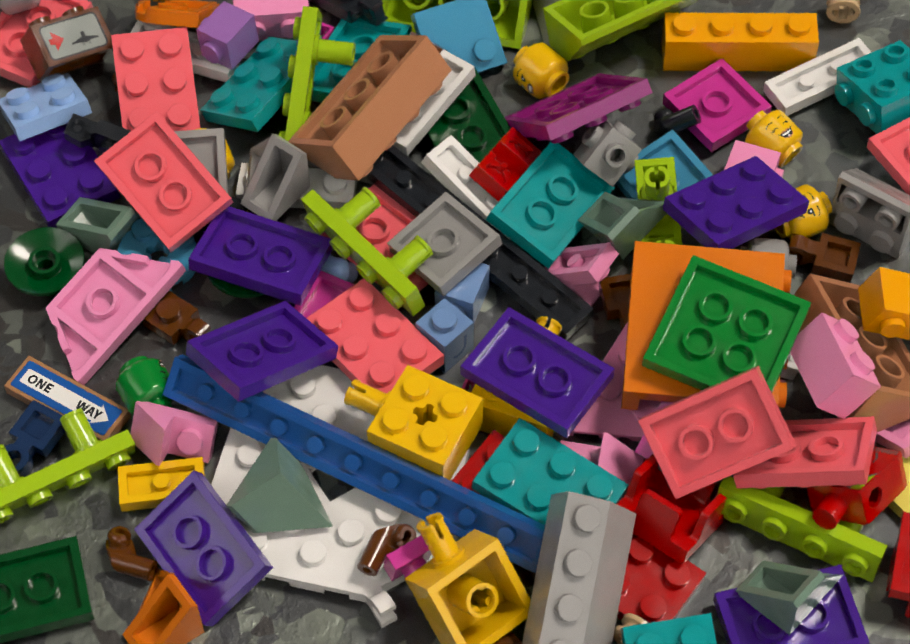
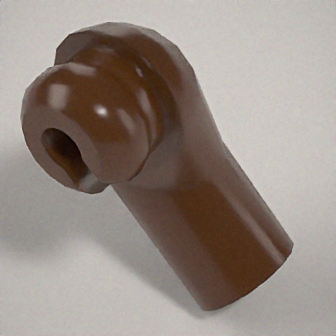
[357,524,417,576]
[105,526,157,581]

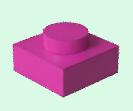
[383,535,431,581]

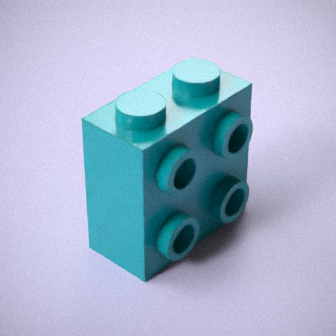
[834,40,910,134]

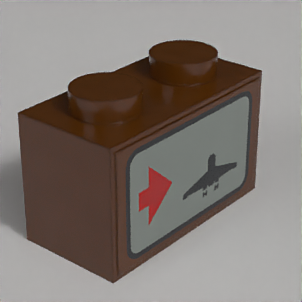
[20,6,113,81]

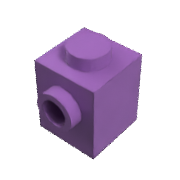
[196,1,259,70]

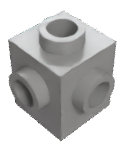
[574,120,642,187]

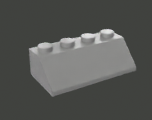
[522,491,636,644]

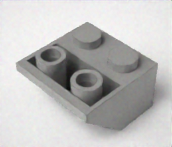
[829,168,910,259]

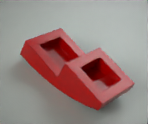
[469,127,542,202]

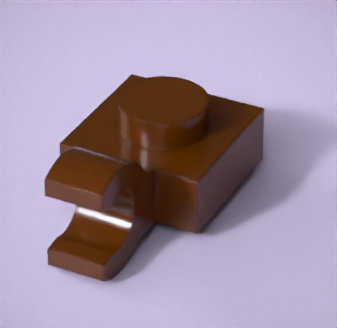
[789,233,861,283]
[599,273,631,331]
[142,291,211,345]

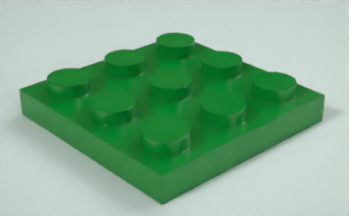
[642,255,812,393]

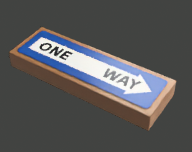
[4,356,131,441]

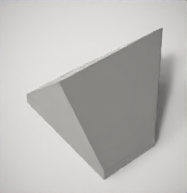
[240,134,310,221]

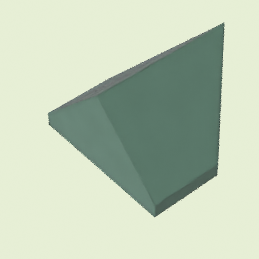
[578,192,667,260]
[56,197,141,255]
[226,438,333,533]
[736,560,843,635]

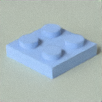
[0,73,92,141]

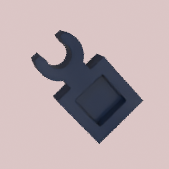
[5,400,65,477]

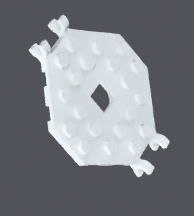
[211,365,469,628]

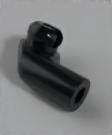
[654,105,701,136]

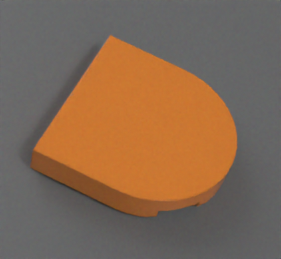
[135,0,219,28]

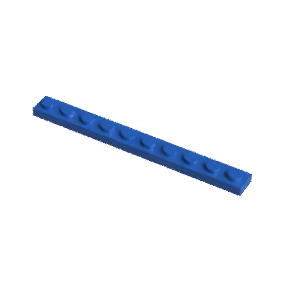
[163,354,545,573]

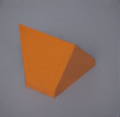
[122,568,204,644]

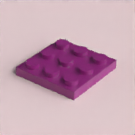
[504,73,652,144]

